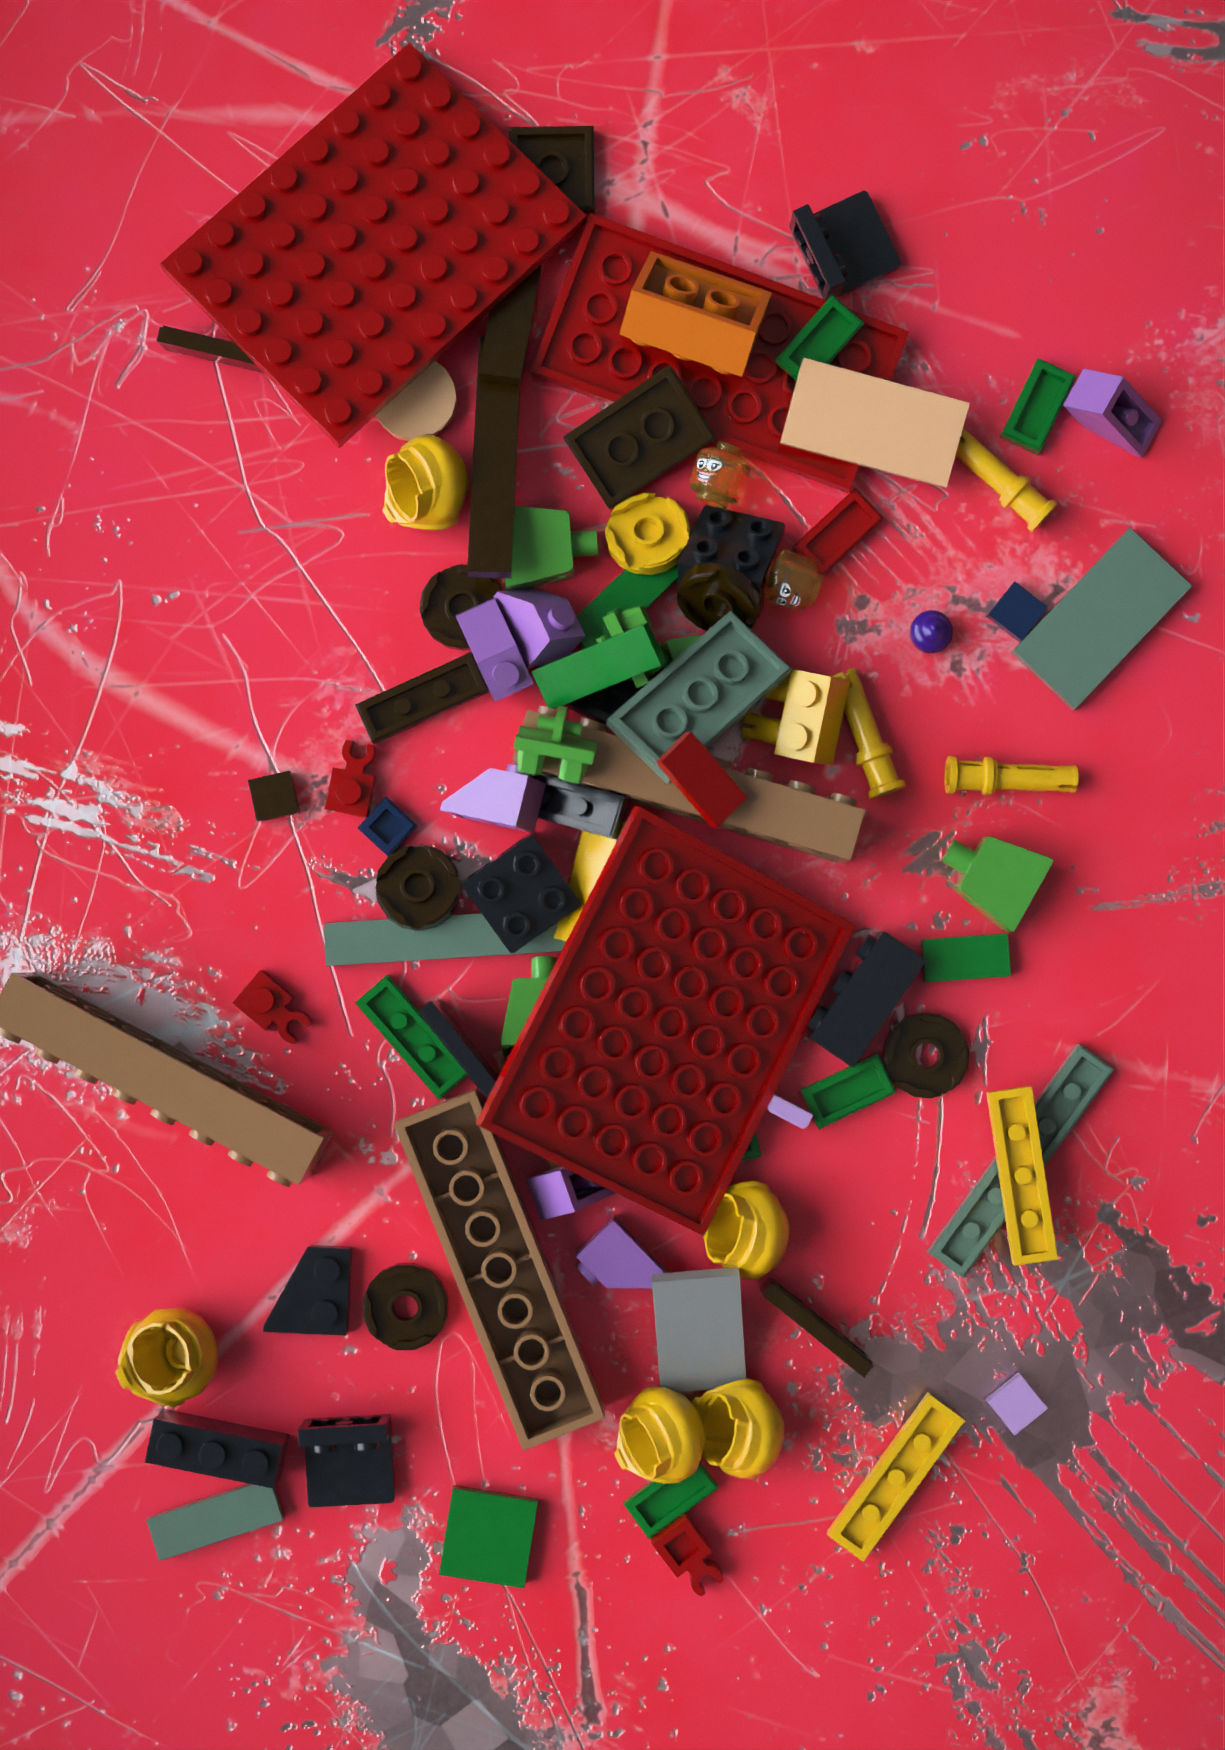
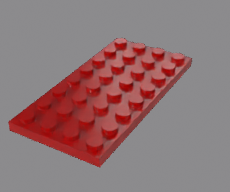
[530,213,909,493]

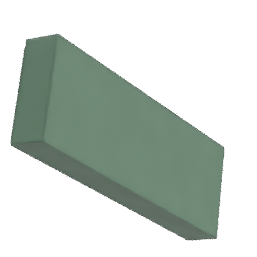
[146,1483,285,1561]

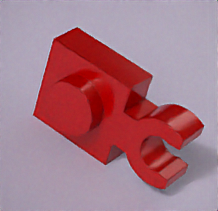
[324,739,376,818]
[232,970,313,1044]
[651,1513,724,1597]

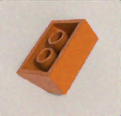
[619,251,772,377]

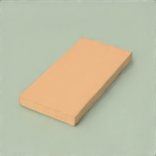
[780,358,970,488]

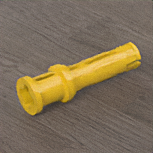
[955,428,1058,532]
[832,668,906,799]
[944,755,1078,795]

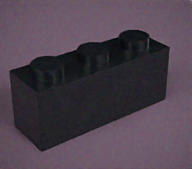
[806,931,927,1068]
[145,1409,290,1488]

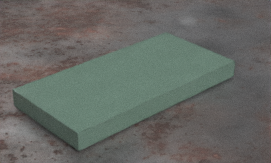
[1011,528,1192,711]
[606,610,792,785]

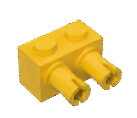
[742,669,850,765]

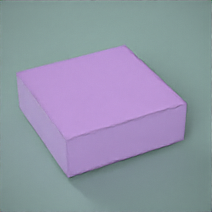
[767,1094,813,1129]
[985,1372,1048,1436]

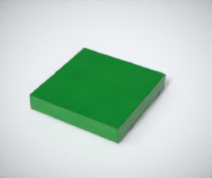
[439,1485,538,1588]

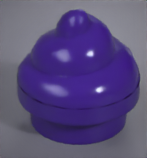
[910,610,953,654]

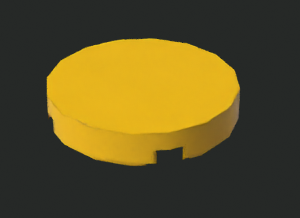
[605,493,691,575]

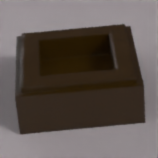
[248,771,300,822]

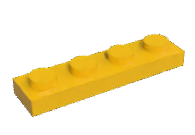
[986,1086,1058,1266]
[827,1392,965,1562]

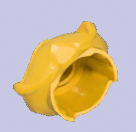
[382,433,469,530]
[702,1181,790,1280]
[115,1307,219,1408]
[692,1378,784,1480]
[614,1386,706,1484]

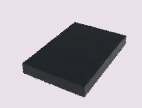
[420,999,499,1099]

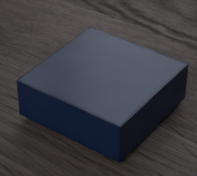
[986,581,1048,643]
[357,797,418,856]

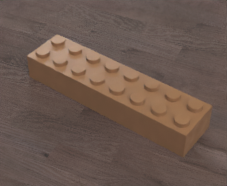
[512,706,865,864]
[0,972,334,1187]
[394,1088,605,1451]

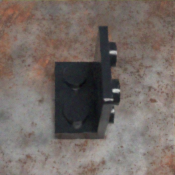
[789,190,901,300]
[677,505,785,618]
[461,833,580,953]
[298,1414,395,1507]

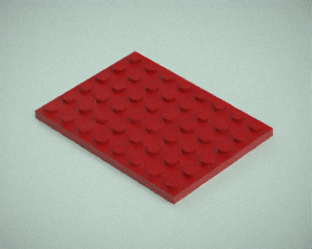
[160,42,587,448]
[475,806,856,1236]

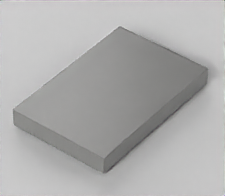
[651,1267,746,1392]

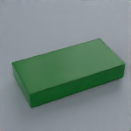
[775,295,864,381]
[1000,358,1076,455]
[920,934,1011,982]
[799,1053,897,1129]
[623,1460,719,1539]

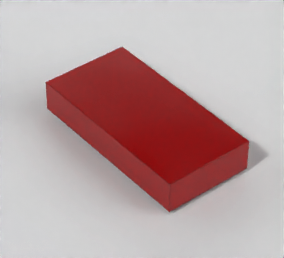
[792,488,884,579]
[655,732,748,828]

